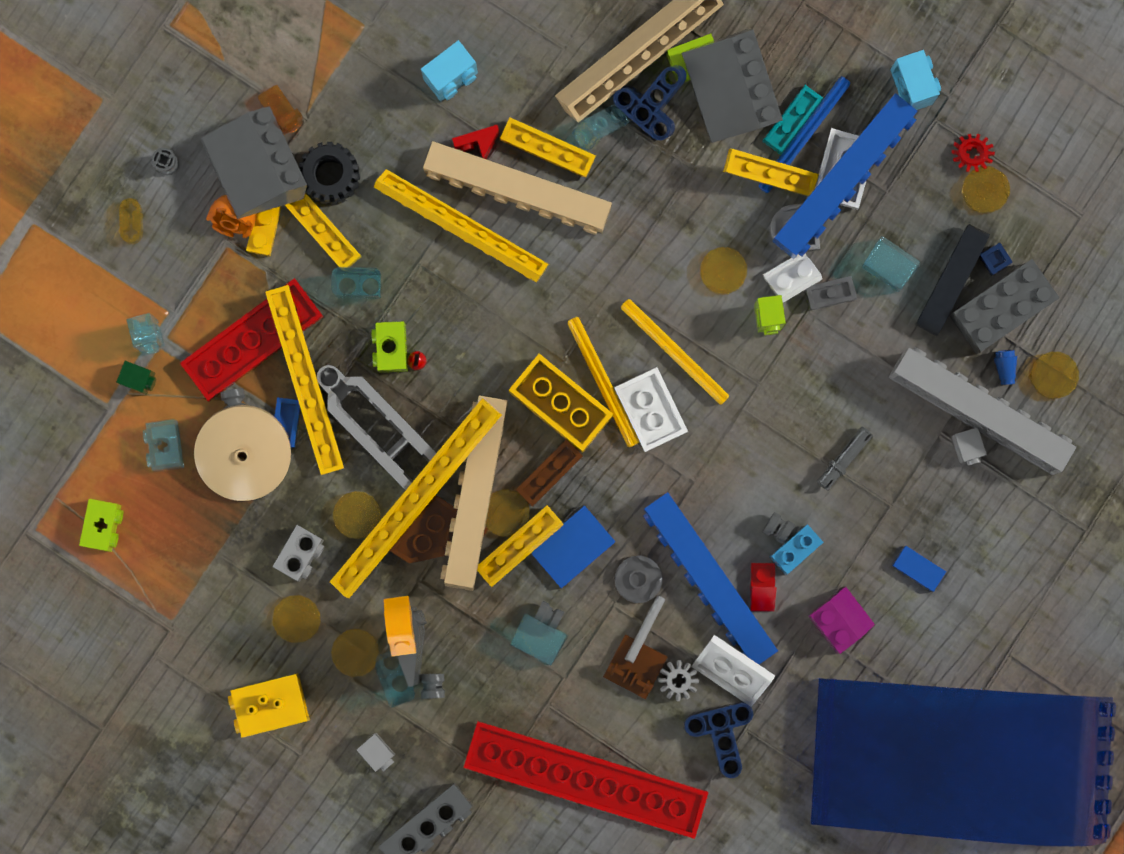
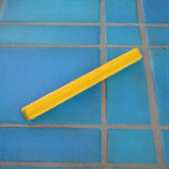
[621,299,729,405]
[568,317,639,447]

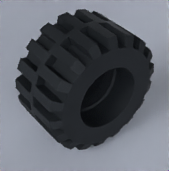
[299,142,360,205]

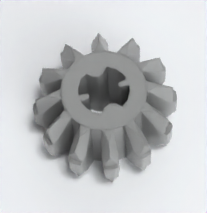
[658,660,699,701]

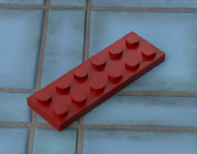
[180,278,324,402]

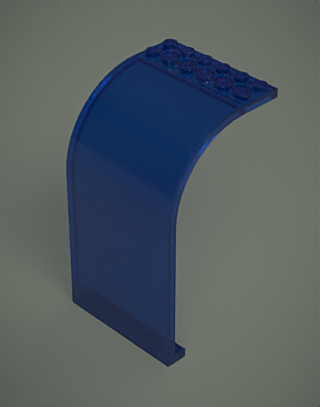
[811,678,1116,846]

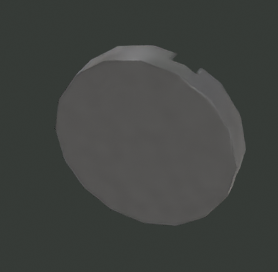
[615,555,662,603]

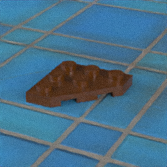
[389,495,489,564]

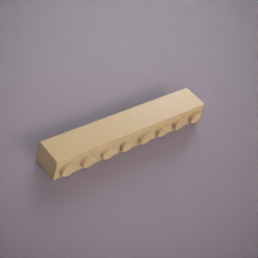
[555,0,724,123]
[423,141,612,235]
[441,395,507,591]

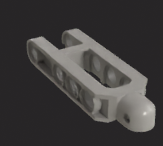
[317,365,436,490]

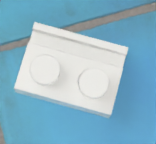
[763,253,822,302]

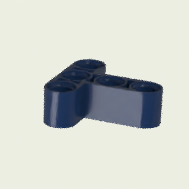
[613,65,686,141]
[684,702,753,778]

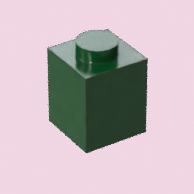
[116,361,156,395]

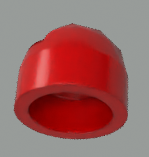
[407,351,427,371]

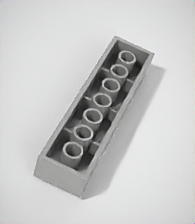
[888,347,1076,475]

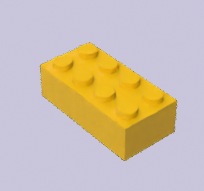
[509,354,613,453]

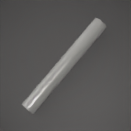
[625,595,665,663]

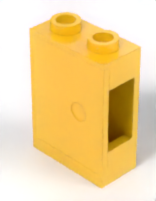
[228,674,310,738]

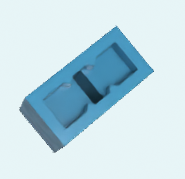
[770,524,824,575]

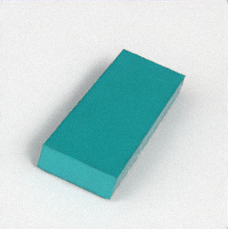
[762,85,824,155]

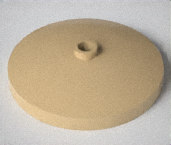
[194,405,291,501]

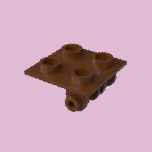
[603,634,667,699]

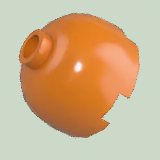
[206,195,256,238]

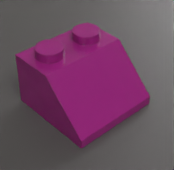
[808,586,875,654]

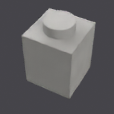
[951,427,987,466]
[357,733,396,772]

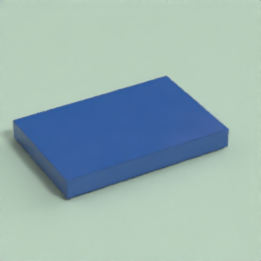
[531,506,616,589]

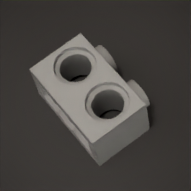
[273,525,325,582]

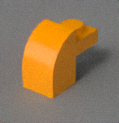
[384,596,416,657]

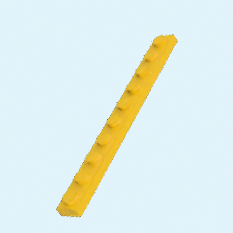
[330,398,502,598]

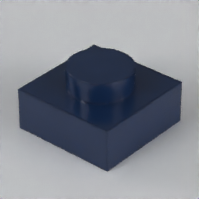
[979,243,1013,276]

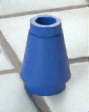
[994,350,1017,385]

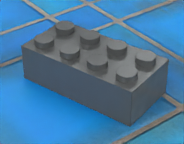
[950,259,1060,355]

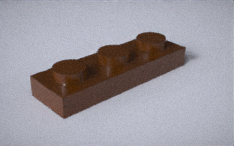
[516,439,583,507]

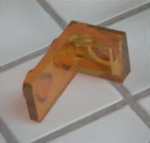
[258,85,303,135]

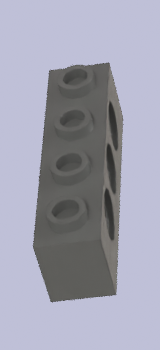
[378,783,473,854]

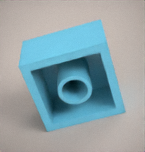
[421,40,478,102]
[890,50,941,110]

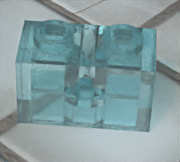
[126,313,165,355]
[143,419,184,472]

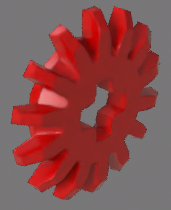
[952,133,995,172]

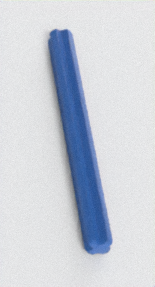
[759,76,850,193]

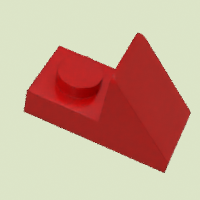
[452,125,499,159]
[750,563,777,611]

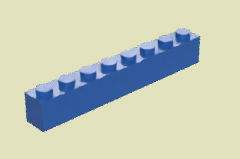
[772,93,917,259]
[643,492,778,664]

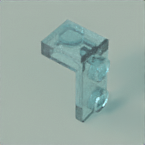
[572,104,629,151]

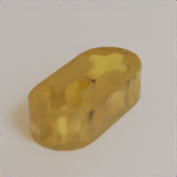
[119,198,143,244]

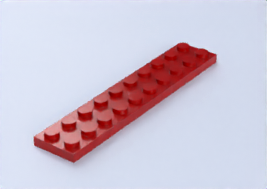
[463,721,709,839]

